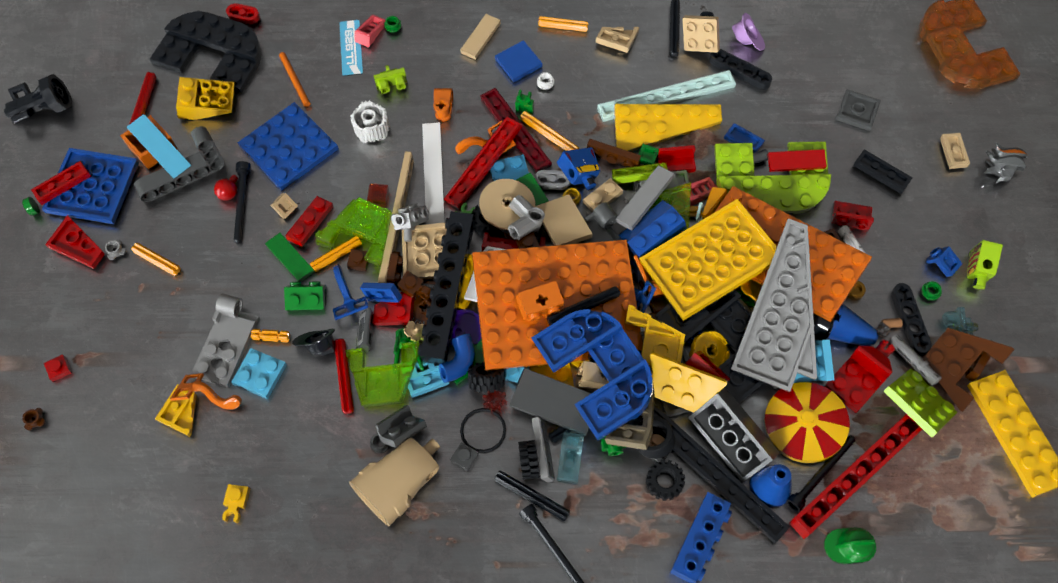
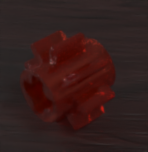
[482,390,507,413]

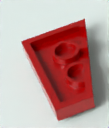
[45,215,105,269]

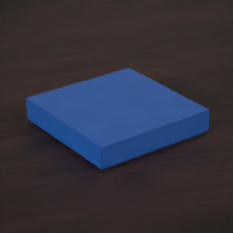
[495,40,542,83]

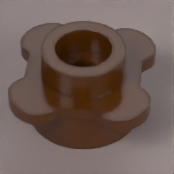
[22,408,45,431]

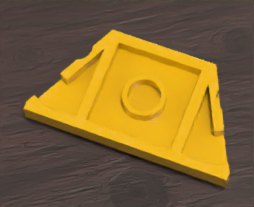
[650,352,728,412]

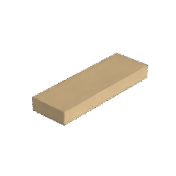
[460,14,501,60]

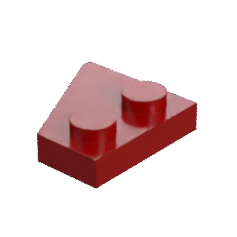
[372,292,415,326]

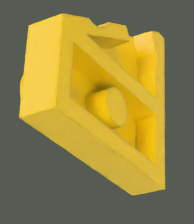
[155,384,197,437]

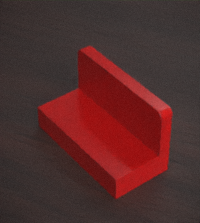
[657,145,696,173]

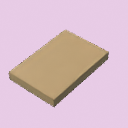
[535,194,592,246]

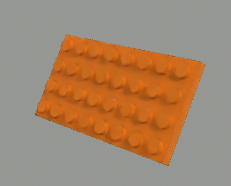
[714,186,872,322]

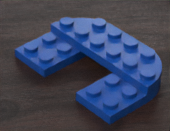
[531,309,653,441]

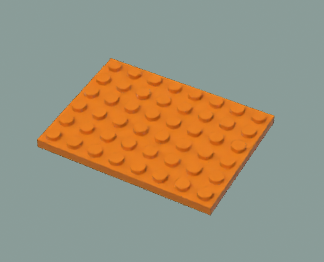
[472,240,643,371]

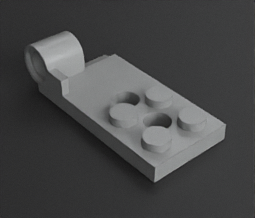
[191,293,260,388]

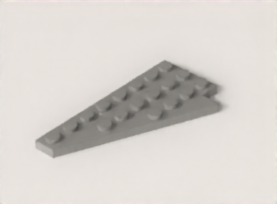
[731,218,817,392]

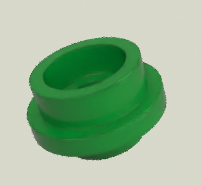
[384,16,401,32]
[921,281,942,300]

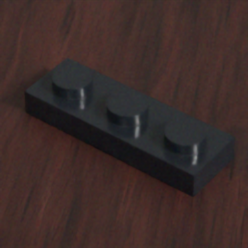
[853,149,913,194]

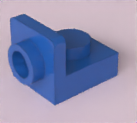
[926,246,963,277]

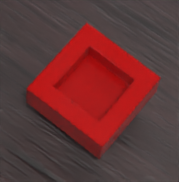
[44,354,72,382]

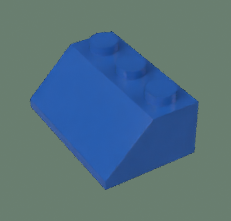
[618,200,687,258]

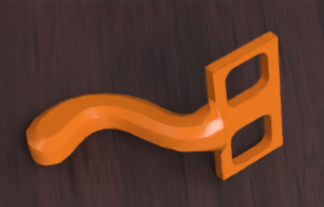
[455,120,516,154]
[170,373,242,410]

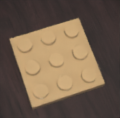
[402,223,459,280]

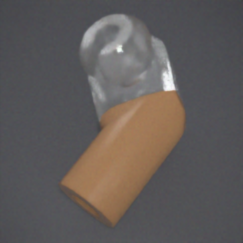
[876,318,903,337]

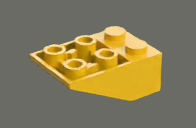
[176,77,234,120]

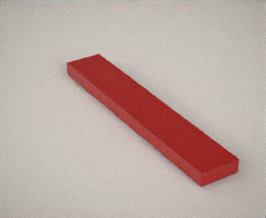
[444,116,522,210]

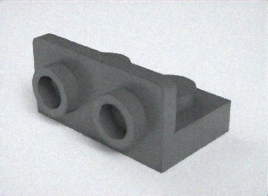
[375,405,427,448]

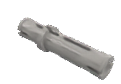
[888,334,942,386]

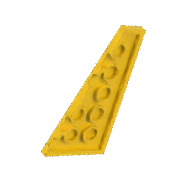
[614,104,722,152]

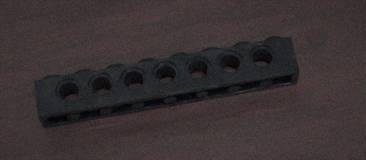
[418,211,475,364]

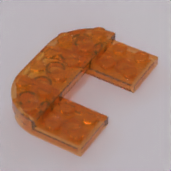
[919,0,1020,88]

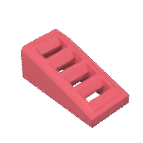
[355,14,386,47]
[677,177,717,206]

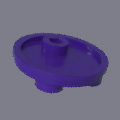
[450,309,481,346]

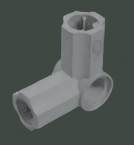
[508,195,545,240]

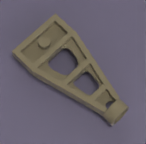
[605,378,655,450]

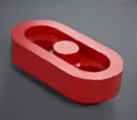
[226,3,260,24]

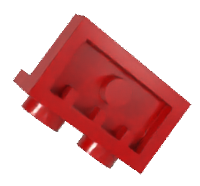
[831,201,874,230]

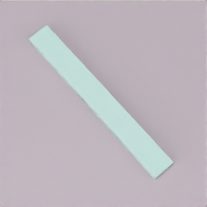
[597,70,736,122]

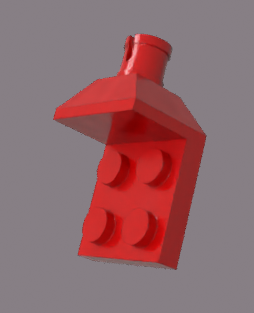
[824,340,895,413]

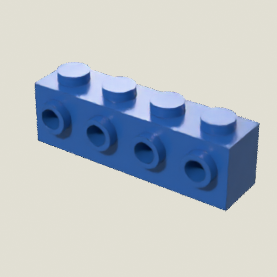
[670,492,732,583]

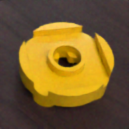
[689,331,730,367]

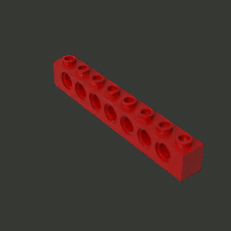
[789,414,922,539]

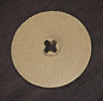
[479,179,535,230]

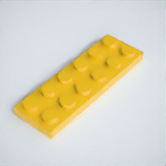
[967,370,1058,498]

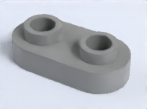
[534,170,571,190]

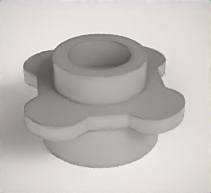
[104,240,126,260]

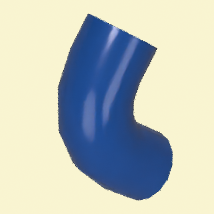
[439,334,475,383]

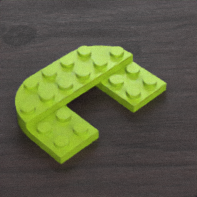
[714,141,831,215]

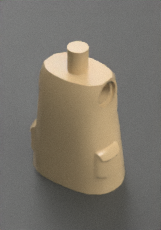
[349,438,440,526]

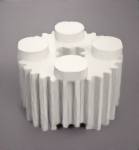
[350,100,389,143]

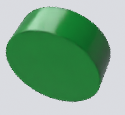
[22,196,40,216]

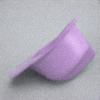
[732,13,765,51]

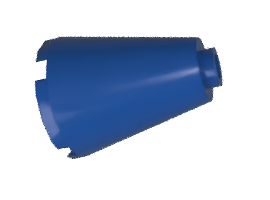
[827,304,878,346]
[749,464,792,508]

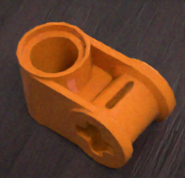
[433,88,453,122]

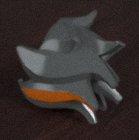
[984,143,1028,184]

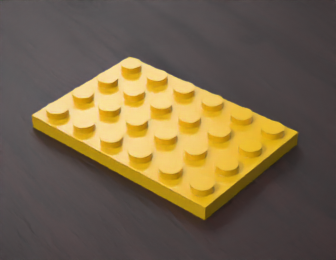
[639,199,777,321]

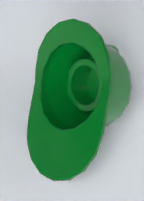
[824,527,876,564]

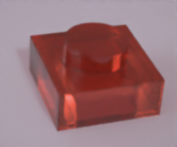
[367,184,389,204]

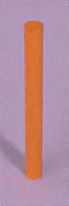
[279,52,311,107]

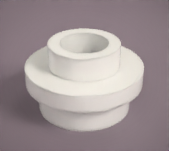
[537,72,554,90]

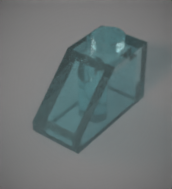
[557,432,584,484]

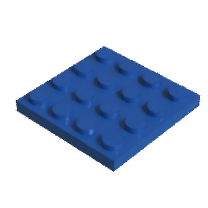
[237,102,339,191]
[42,148,139,224]

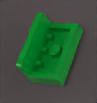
[284,281,326,310]

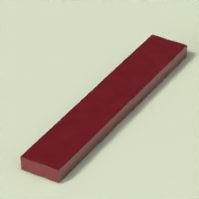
[480,88,552,173]

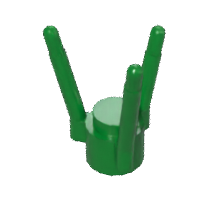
[393,328,424,374]

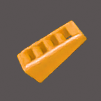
[702,187,727,220]

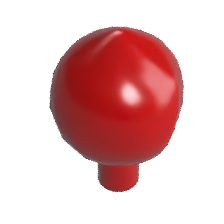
[214,175,239,201]

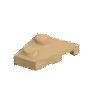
[596,27,639,53]

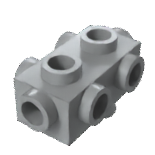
[391,203,429,242]

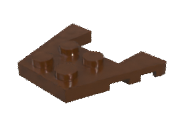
[923,328,1015,412]

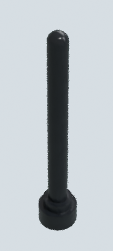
[234,161,251,244]
[786,435,855,512]
[519,504,584,583]

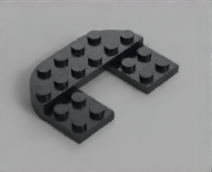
[150,11,262,93]
[655,290,764,404]

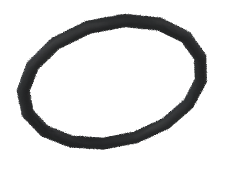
[460,408,506,453]

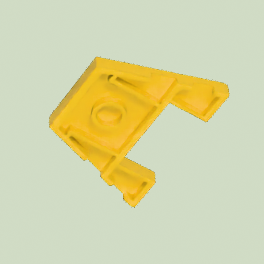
[625,305,685,374]

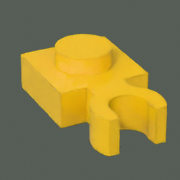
[222,484,250,523]

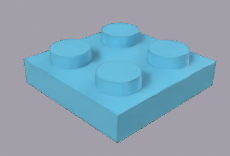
[231,348,287,399]

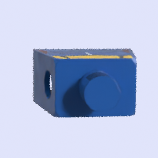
[557,147,600,190]

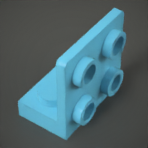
[794,339,835,383]

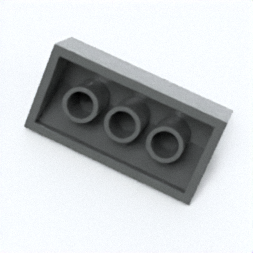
[688,388,780,483]

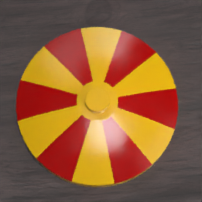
[764,382,850,463]

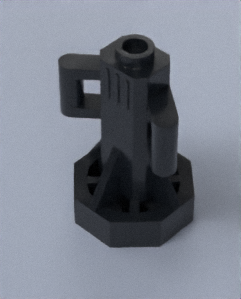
[4,74,72,123]

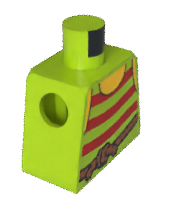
[967,240,1003,290]

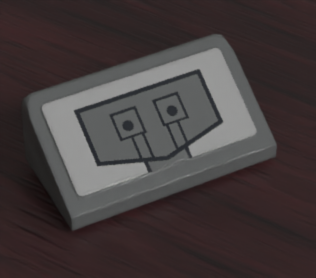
[356,308,373,351]

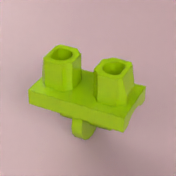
[373,65,407,94]

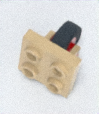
[683,11,720,53]

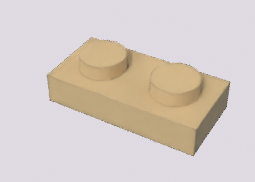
[940,133,970,169]
[583,178,623,212]

